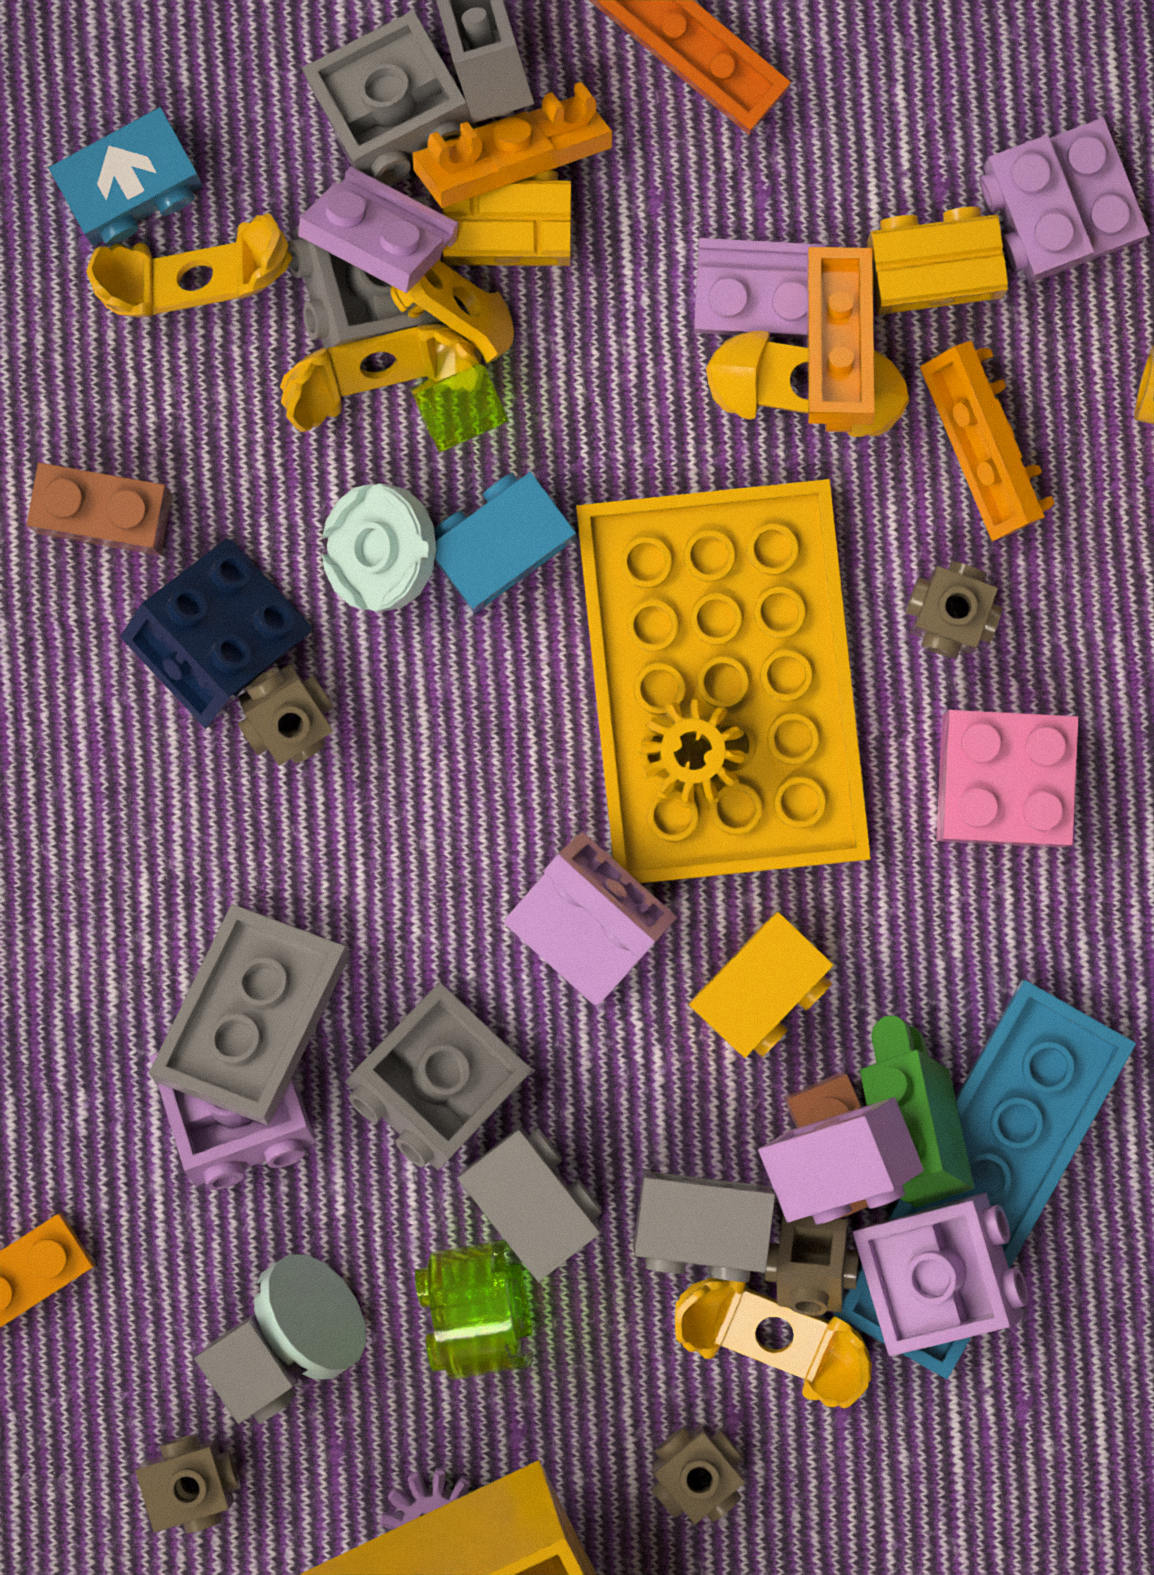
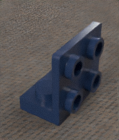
[120,539,312,729]

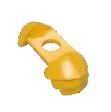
[86,213,293,318]
[280,324,484,432]
[706,330,909,437]
[675,1277,872,1408]

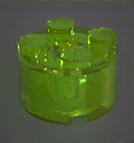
[415,1239,533,1380]

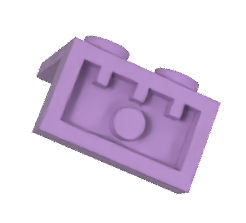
[505,832,678,1005]

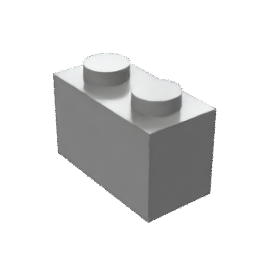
[436,0,534,123]
[194,1313,302,1424]

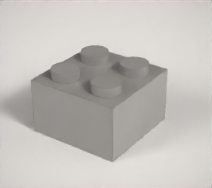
[457,1125,602,1282]
[633,1170,775,1282]

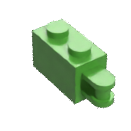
[860,1015,975,1208]

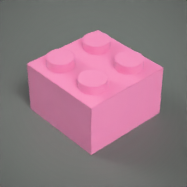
[936,710,1078,848]

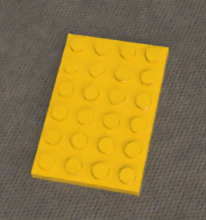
[576,479,871,884]

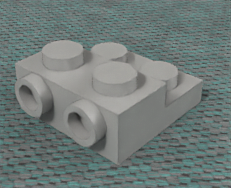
[301,10,476,186]
[288,196,446,348]
[345,982,532,1170]

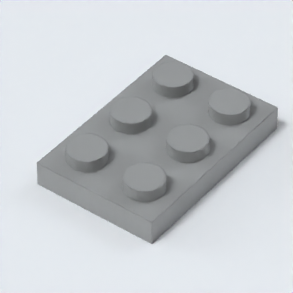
[149,904,350,1126]

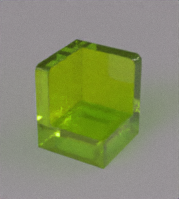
[408,363,509,453]

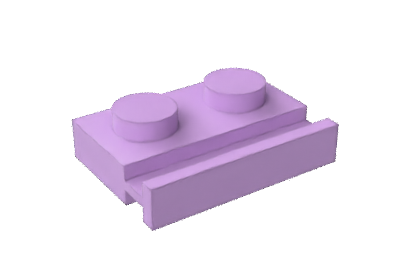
[298,167,459,293]
[694,238,826,339]

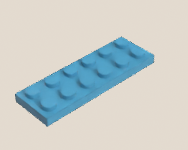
[833,980,1136,1379]

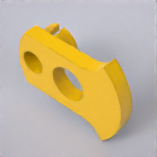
[390,260,514,363]

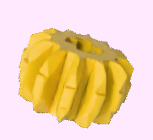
[637,697,747,808]

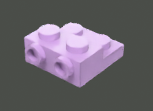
[979,117,1150,284]
[149,1053,316,1190]
[852,1192,1028,1356]

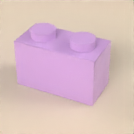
[758,1097,924,1225]

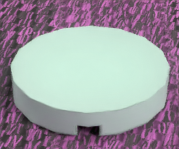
[322,484,436,612]
[254,1254,366,1380]

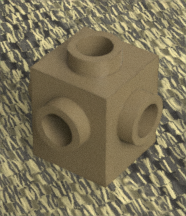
[905,561,1003,659]
[237,663,334,766]
[765,1214,859,1316]
[651,1423,745,1524]
[135,1434,240,1534]

